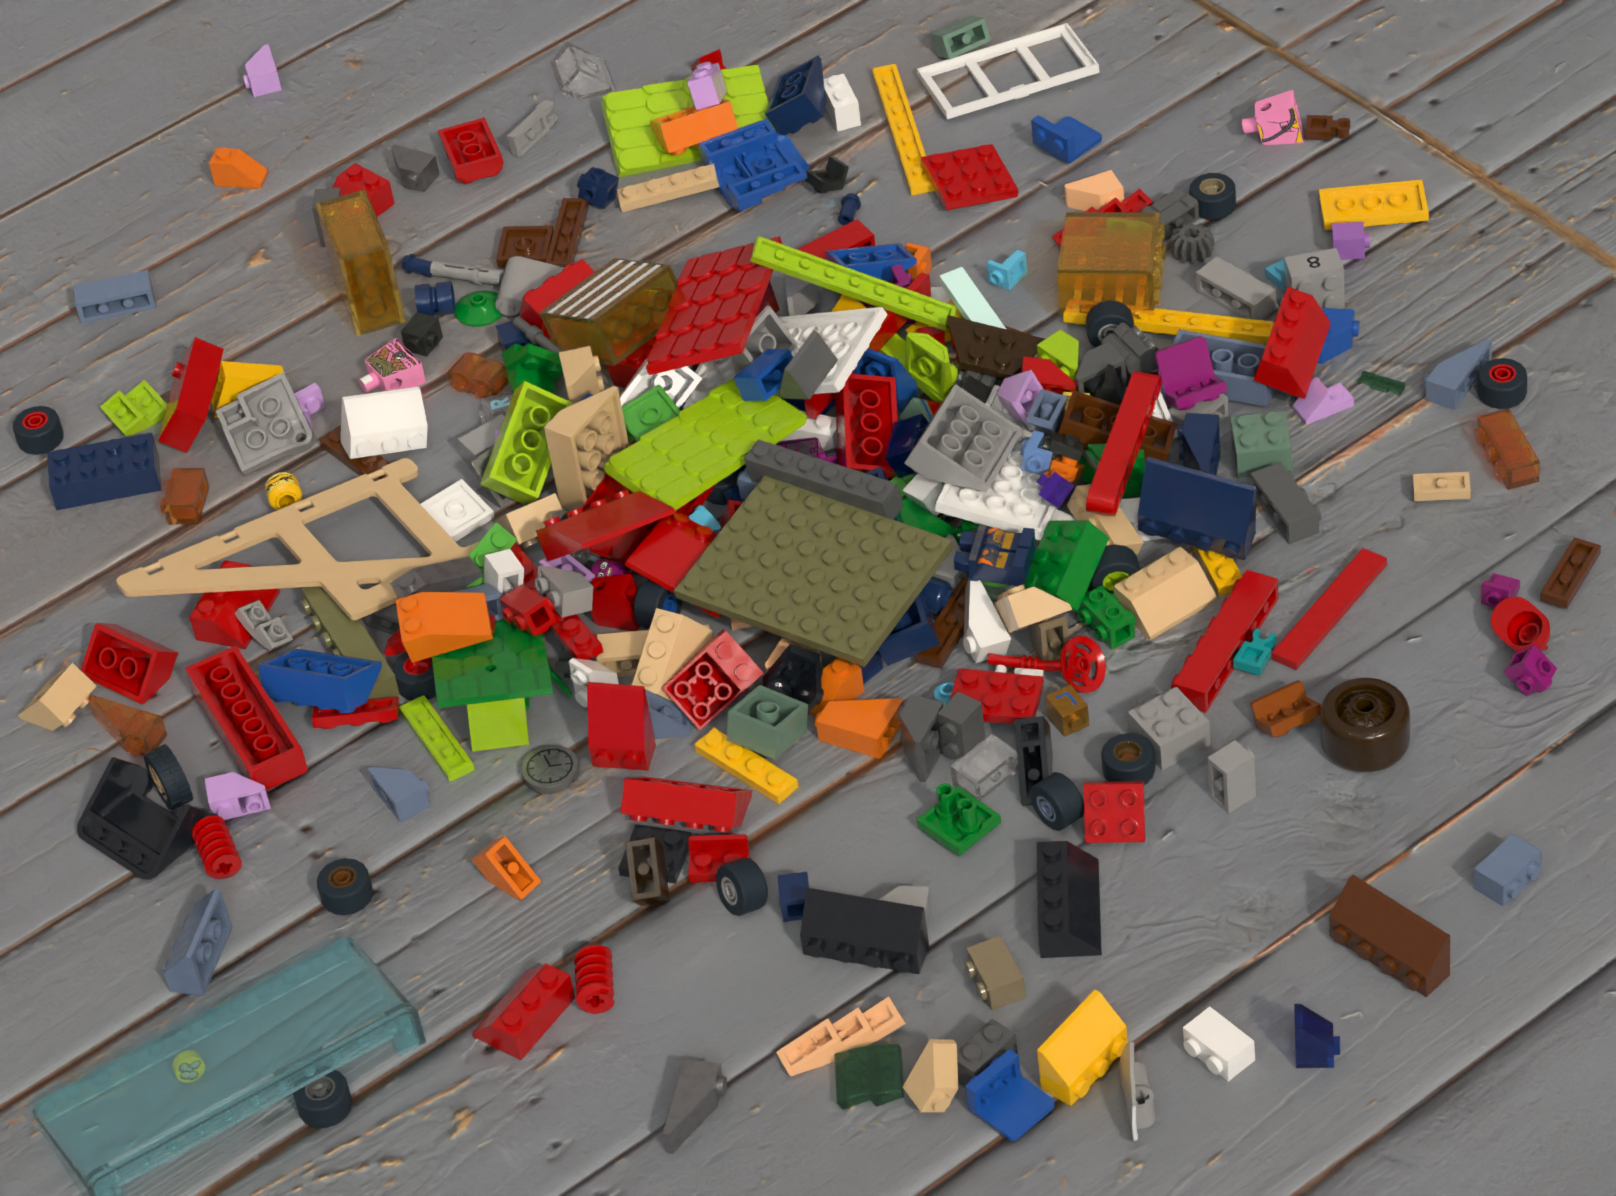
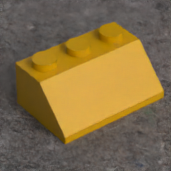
[1037,990,1128,1106]

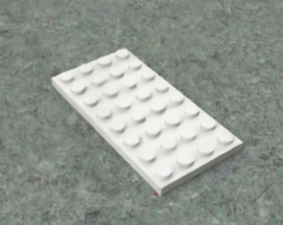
[684,307,888,403]
[935,385,1063,541]

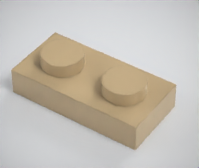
[1413,472,1471,501]

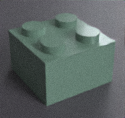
[1230,411,1293,478]
[727,685,808,760]

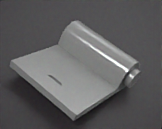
[495,256,564,316]

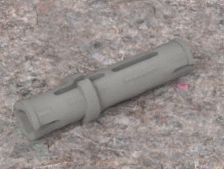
[430,260,504,286]

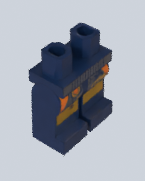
[954,525,1036,587]

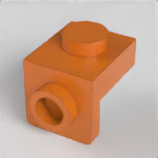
[905,242,932,281]

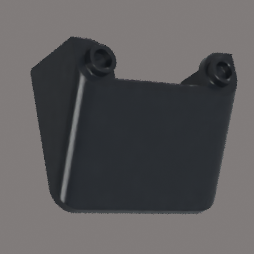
[77,757,217,880]

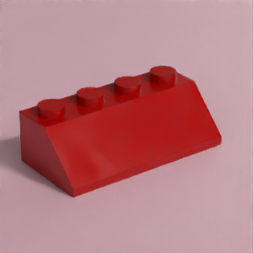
[1253,286,1331,399]
[835,374,900,478]
[621,776,753,833]

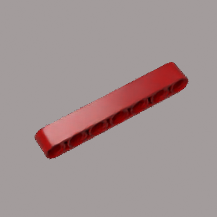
[1086,371,1162,517]

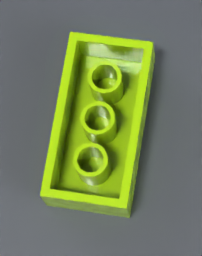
[480,381,573,505]

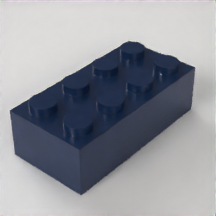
[47,432,162,510]

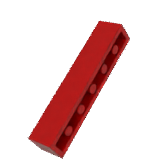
[1171,570,1279,713]

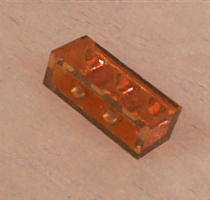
[1474,408,1540,490]

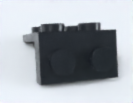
[762,644,824,717]

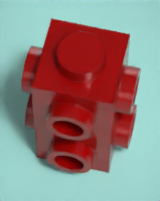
[499,584,557,636]

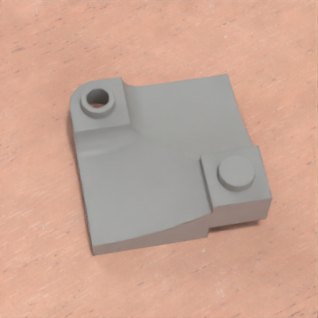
[216,372,315,475]

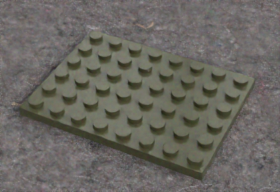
[674,475,954,667]

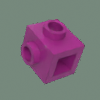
[1504,644,1557,696]

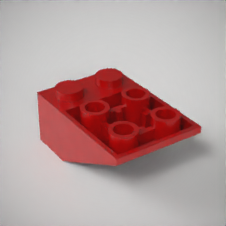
[662,629,764,730]

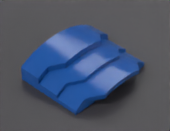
[698,118,810,211]

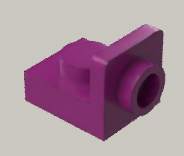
[1481,573,1520,608]

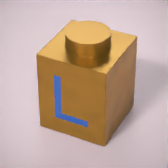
[1045,684,1089,737]

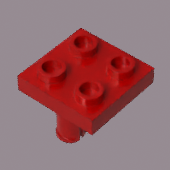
[1083,781,1146,843]

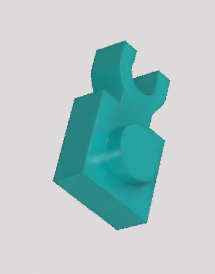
[1233,628,1276,676]

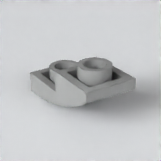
[234,600,293,651]

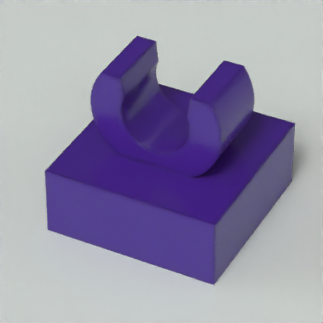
[1036,472,1075,508]

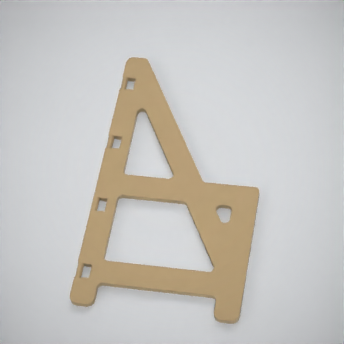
[116,458,480,620]

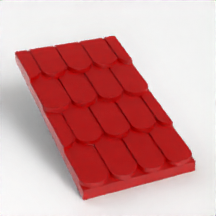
[646,236,782,375]

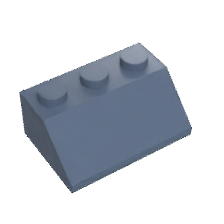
[163,889,233,996]

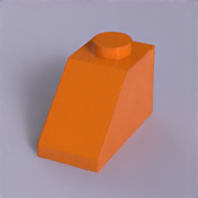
[209,147,268,189]
[809,657,864,718]
[471,836,542,901]

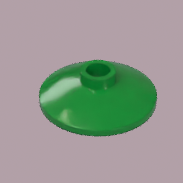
[455,290,503,327]

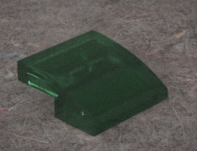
[835,1044,904,1110]

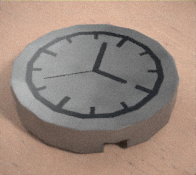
[521,745,580,794]

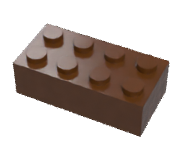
[1059,390,1177,463]

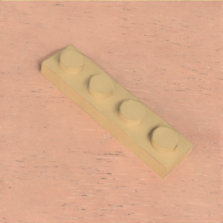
[617,164,719,213]

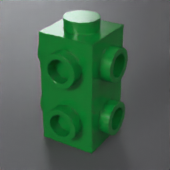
[1077,585,1136,650]

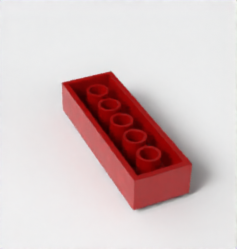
[185,646,308,791]

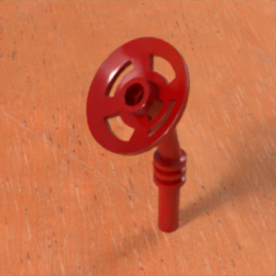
[988,636,1106,693]

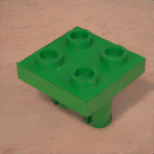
[917,783,1001,857]

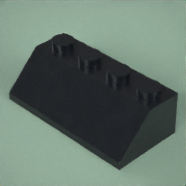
[1037,841,1102,958]
[800,888,929,974]

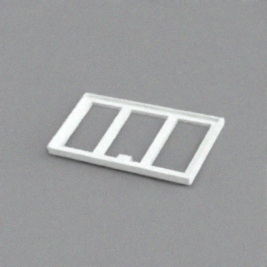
[916,23,1100,119]

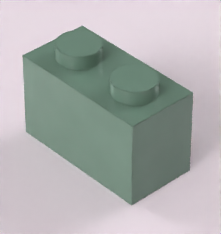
[930,15,991,59]

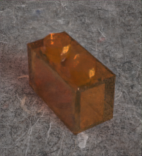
[160,468,209,525]

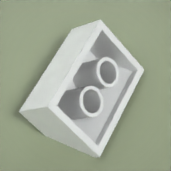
[341,386,428,459]

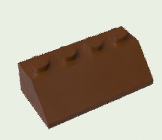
[1329,875,1450,997]

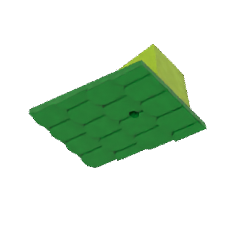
[432,619,553,752]

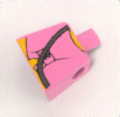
[1242,90,1304,145]

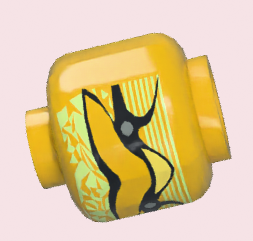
[265,472,302,510]

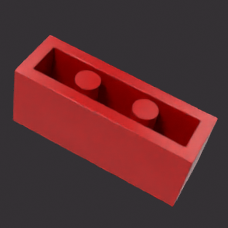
[797,219,876,260]

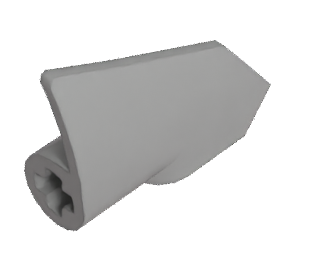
[1119,1041,1156,1142]

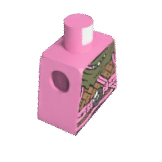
[358,338,426,393]

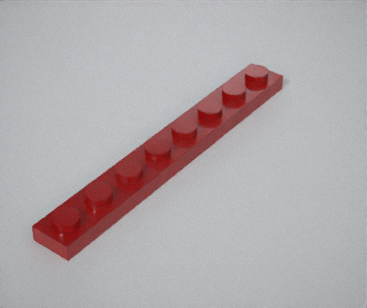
[510,542,604,660]

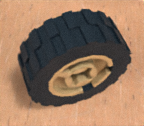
[143,744,193,811]

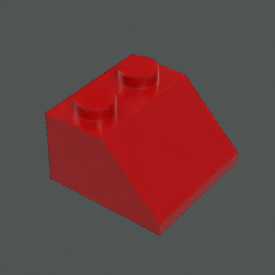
[333,163,395,230]

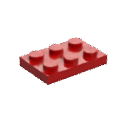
[950,668,1044,725]

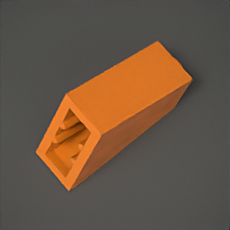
[814,698,904,759]

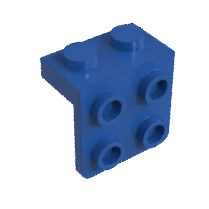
[1031,115,1102,164]
[965,1049,1055,1141]

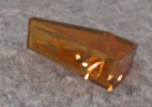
[88,695,167,757]

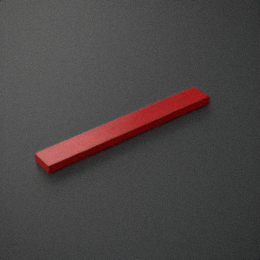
[804,273,931,419]

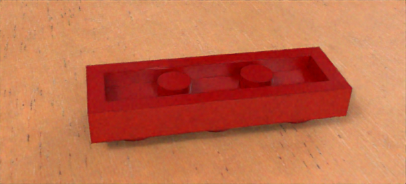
[312,696,400,729]

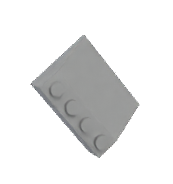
[904,384,1023,492]

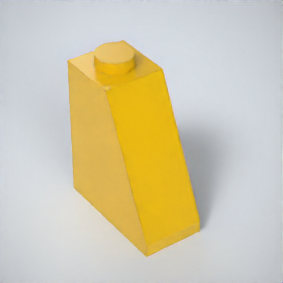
[210,361,289,418]

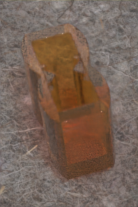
[447,352,509,400]

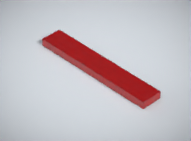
[1271,548,1387,670]

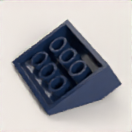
[1138,457,1256,560]

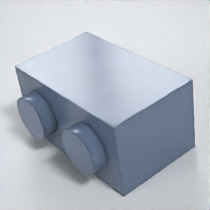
[1474,833,1543,906]

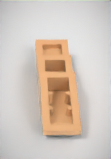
[776,997,906,1076]

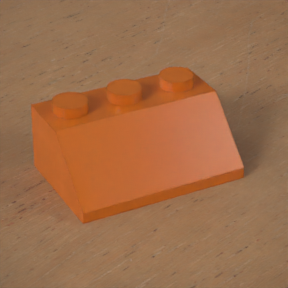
[650,99,738,156]

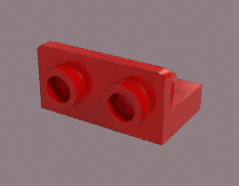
[688,834,750,883]

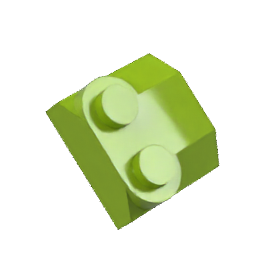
[905,332,958,400]

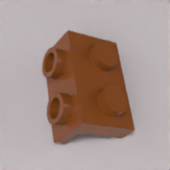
[1250,680,1321,737]

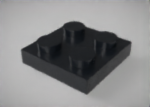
[618,824,692,884]

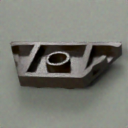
[946,315,1045,379]

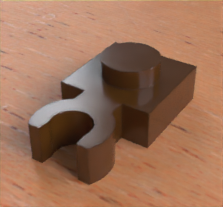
[1305,115,1350,140]

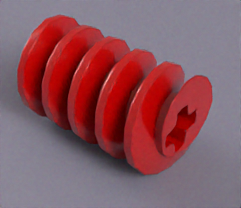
[191,815,242,879]
[574,945,615,1014]

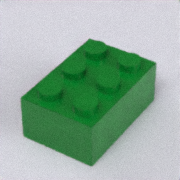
[1025,520,1109,612]

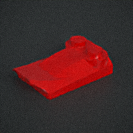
[438,117,504,184]

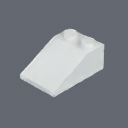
[620,359,702,408]

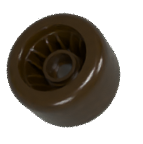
[1320,678,1410,772]

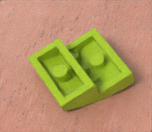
[100,379,167,436]

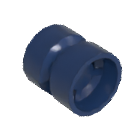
[415,281,456,316]

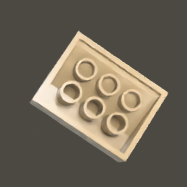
[544,386,629,511]

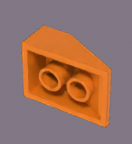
[395,592,493,663]

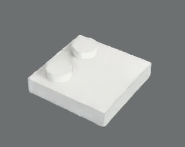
[420,479,494,542]

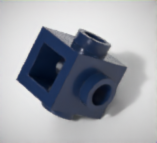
[577,167,619,209]

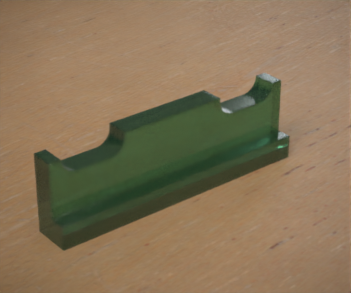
[1358,370,1405,396]

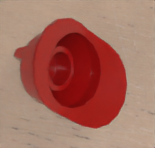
[1491,596,1550,651]

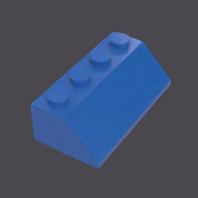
[259,648,382,713]

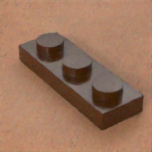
[1540,537,1601,609]

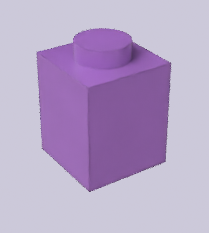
[1332,222,1370,260]

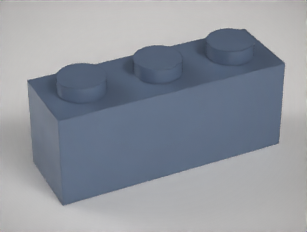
[73,270,156,324]

